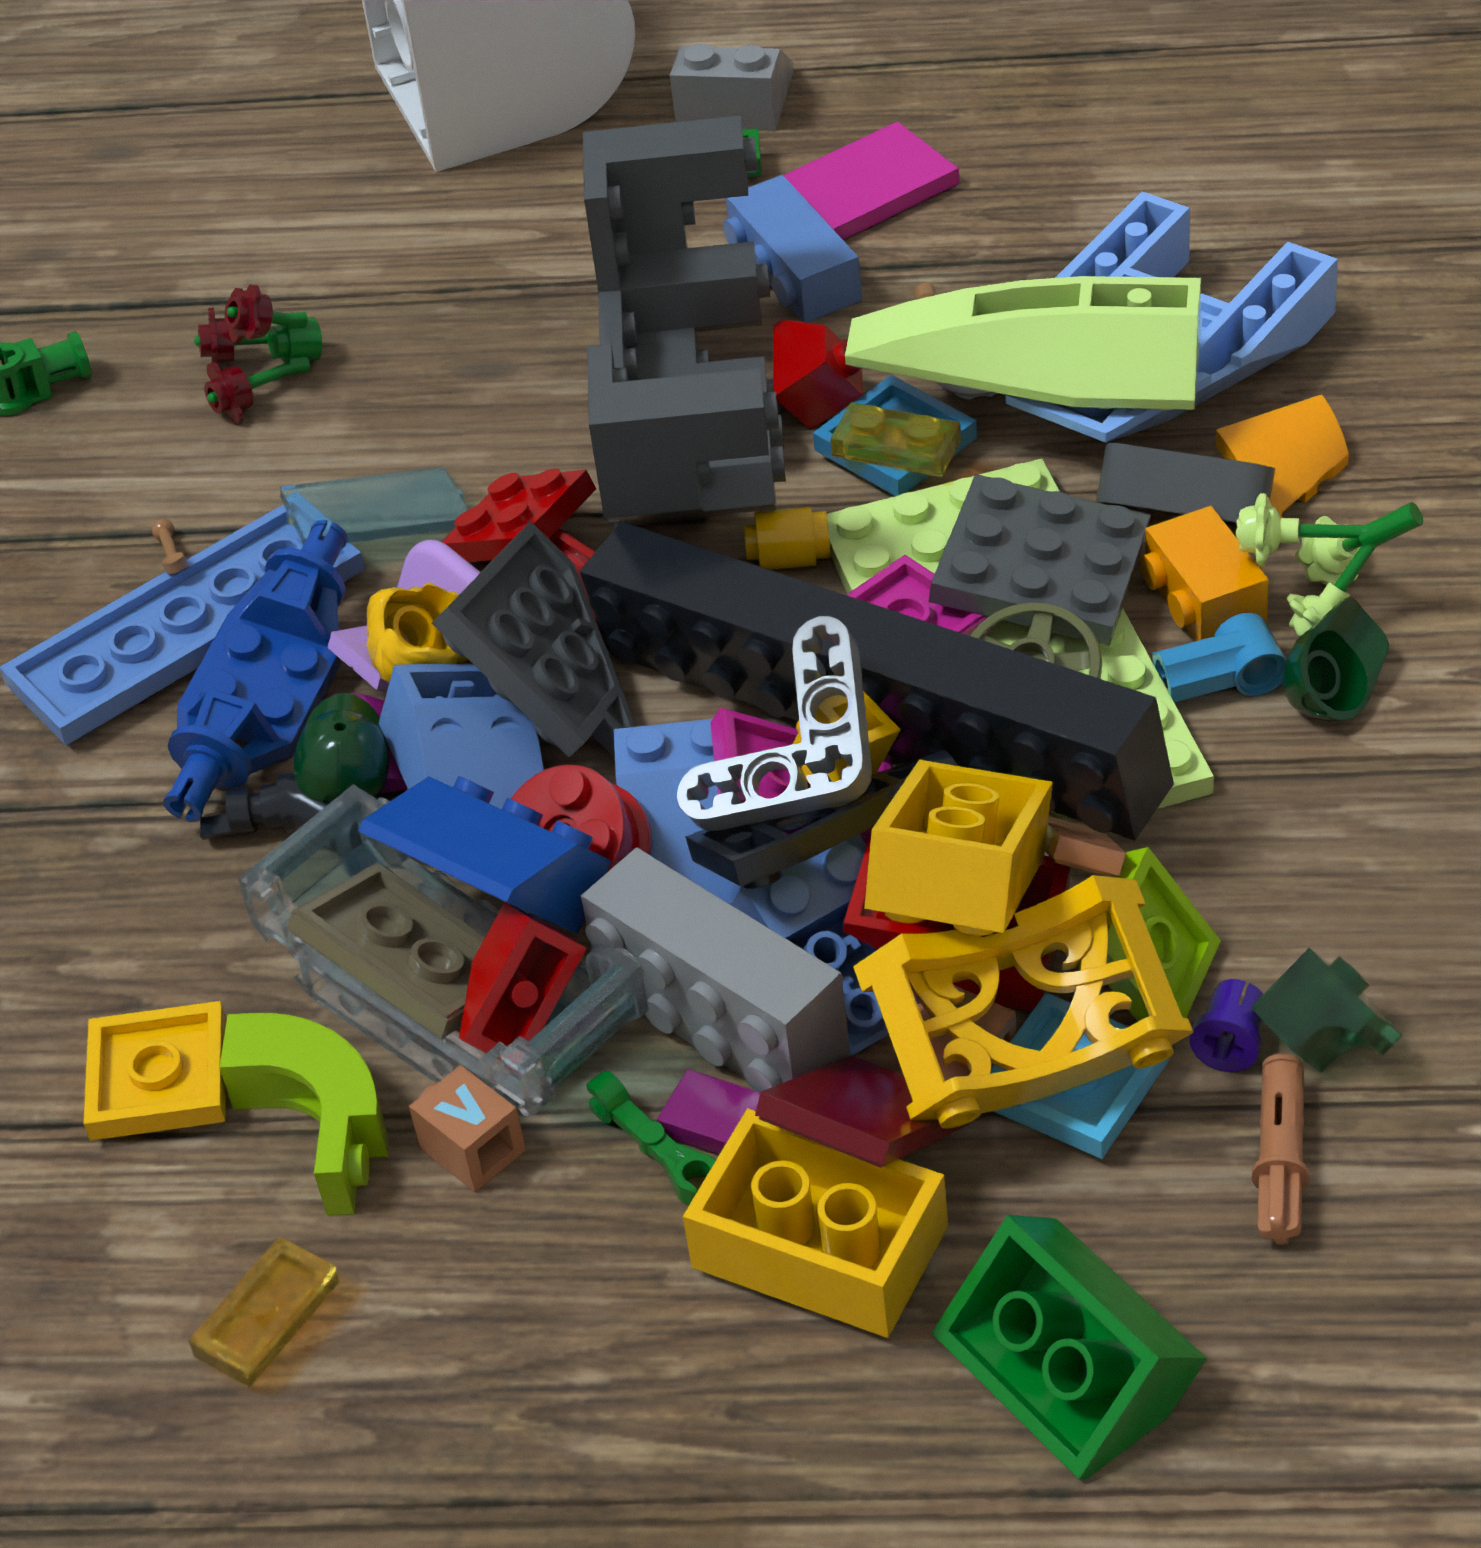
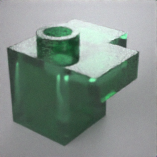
[1251,947,1403,1073]

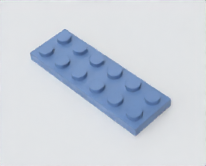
[0,497,365,745]

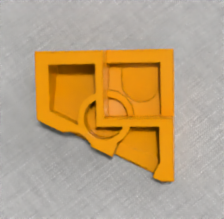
[1216,394,1349,518]

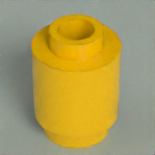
[743,506,831,570]

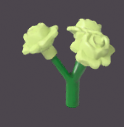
[1236,493,1423,637]

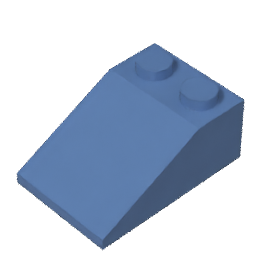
[614,719,741,905]

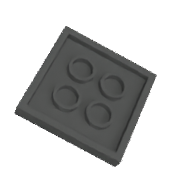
[928,474,1151,646]

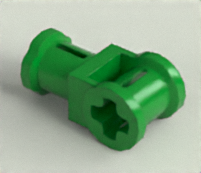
[0,331,92,416]

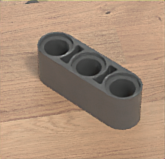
[1096,443,1275,526]

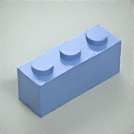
[723,174,862,323]

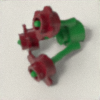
[194,284,322,424]

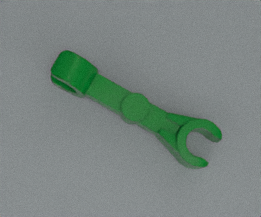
[586,1071,716,1206]

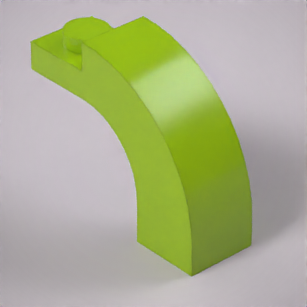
[219,1013,389,1216]

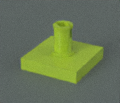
[1077,847,1221,1021]

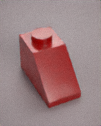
[773,319,863,430]
[459,902,587,1070]

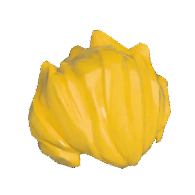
[366,582,472,683]

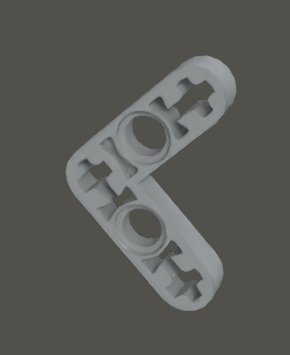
[677,616,872,831]

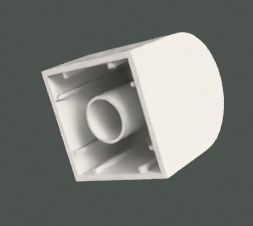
[362,0,635,172]

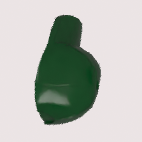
[1283,597,1389,722]
[294,693,389,803]

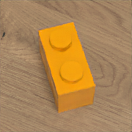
[1140,506,1269,641]

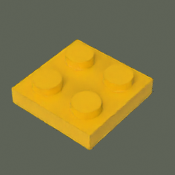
[83,1001,227,1141]

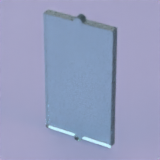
[280,467,468,545]

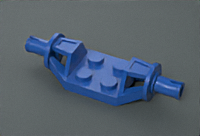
[163,519,348,822]

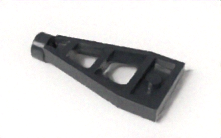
[685,750,957,889]

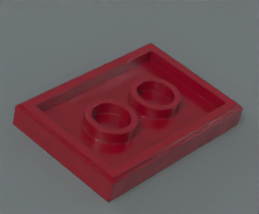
[755,1055,969,1168]

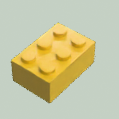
[864,760,1053,936]
[682,1108,948,1338]

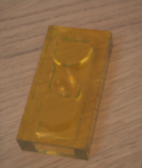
[830,402,961,477]
[188,1236,340,1388]

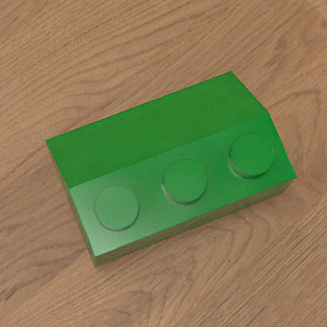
[931,1215,1208,1479]

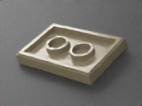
[287,862,485,1040]

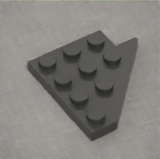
[432,521,636,758]

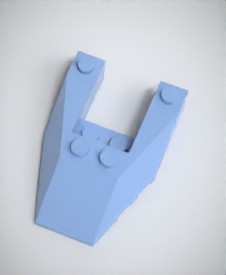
[1006,191,1338,443]

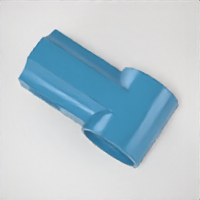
[1153,613,1287,702]

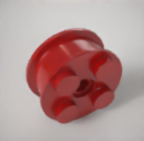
[511,765,652,920]

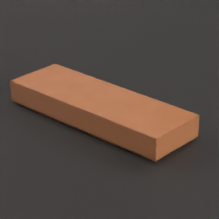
[1045,813,1126,877]

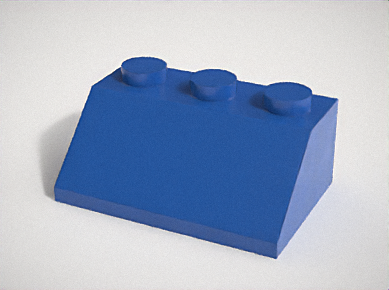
[358,776,612,934]

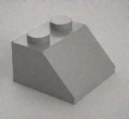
[670,44,794,130]

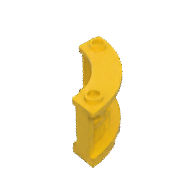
[853,875,1193,1128]

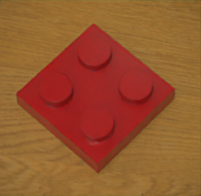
[441,469,596,562]

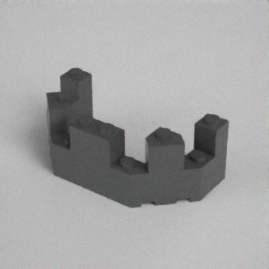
[583,115,786,527]

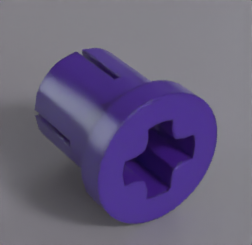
[1189,979,1267,1072]

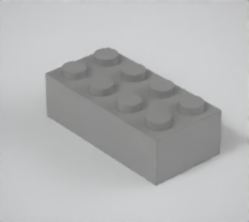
[581,847,850,1092]

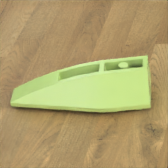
[845,276,1201,411]

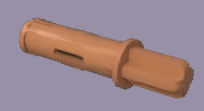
[1252,1054,1310,1245]

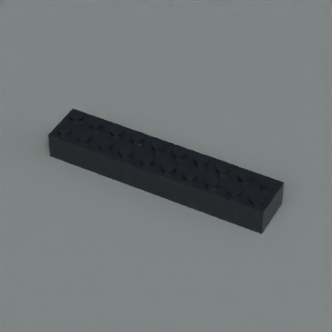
[579,521,1174,841]

